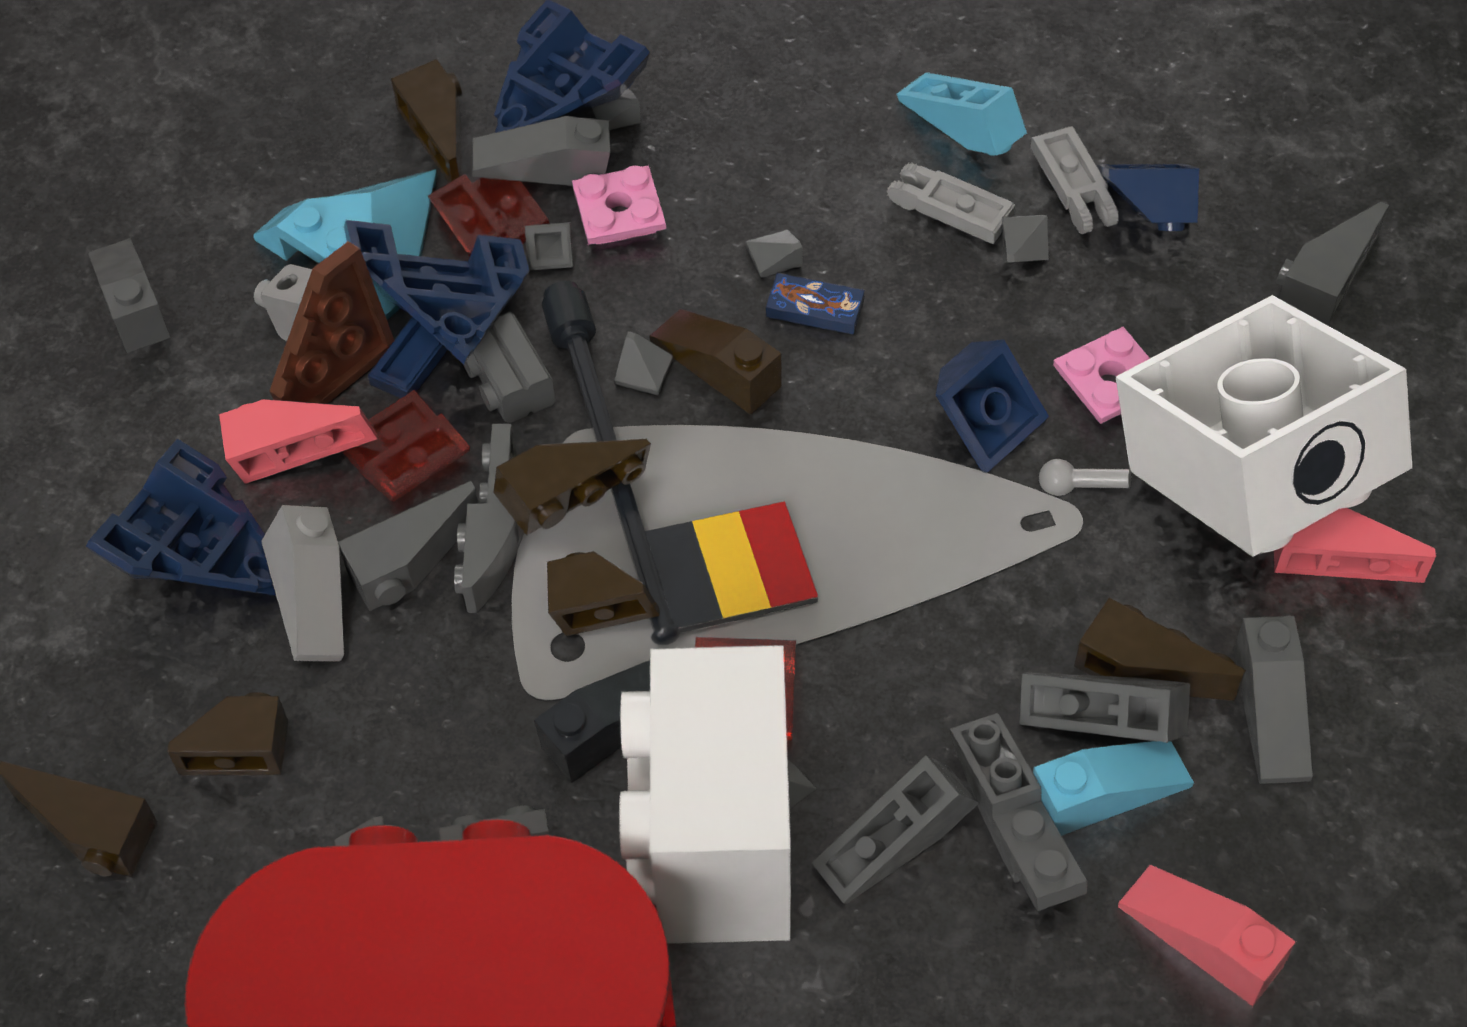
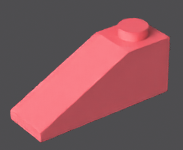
[219,399,377,484]
[1274,508,1436,583]
[1118,865,1296,1006]

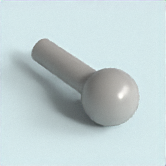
[1039,459,1131,496]

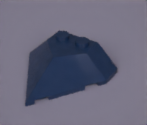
[494,0,650,133]
[344,220,529,364]
[86,439,276,596]

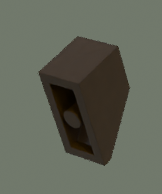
[547,551,660,636]
[167,692,288,775]

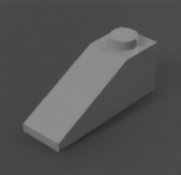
[261,505,344,661]

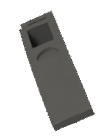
[454,424,524,613]
[950,713,1087,911]

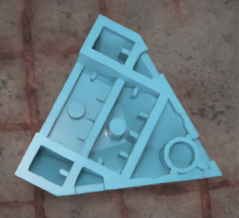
[253,169,438,320]

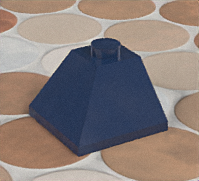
[1096,164,1199,231]
[936,340,1049,473]

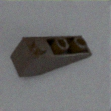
[493,439,651,536]
[1074,598,1246,701]

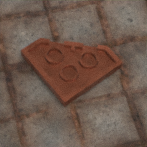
[269,241,394,404]

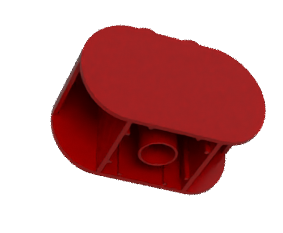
[186,819,676,1027]

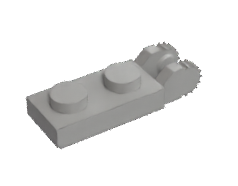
[1030,126,1119,234]
[886,163,1015,244]

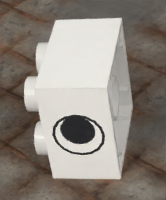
[1116,295,1412,557]

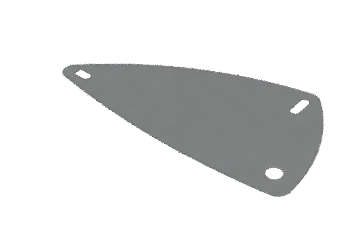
[512,425,1083,700]

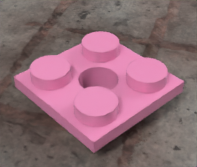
[572,165,666,245]
[1053,327,1150,424]

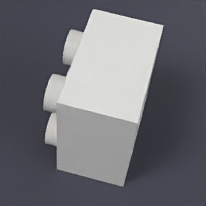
[620,646,790,943]

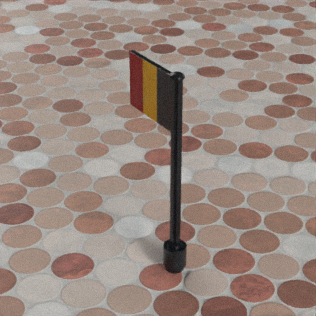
[542,281,818,646]

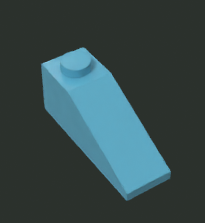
[897,72,1027,156]
[1033,741,1194,836]

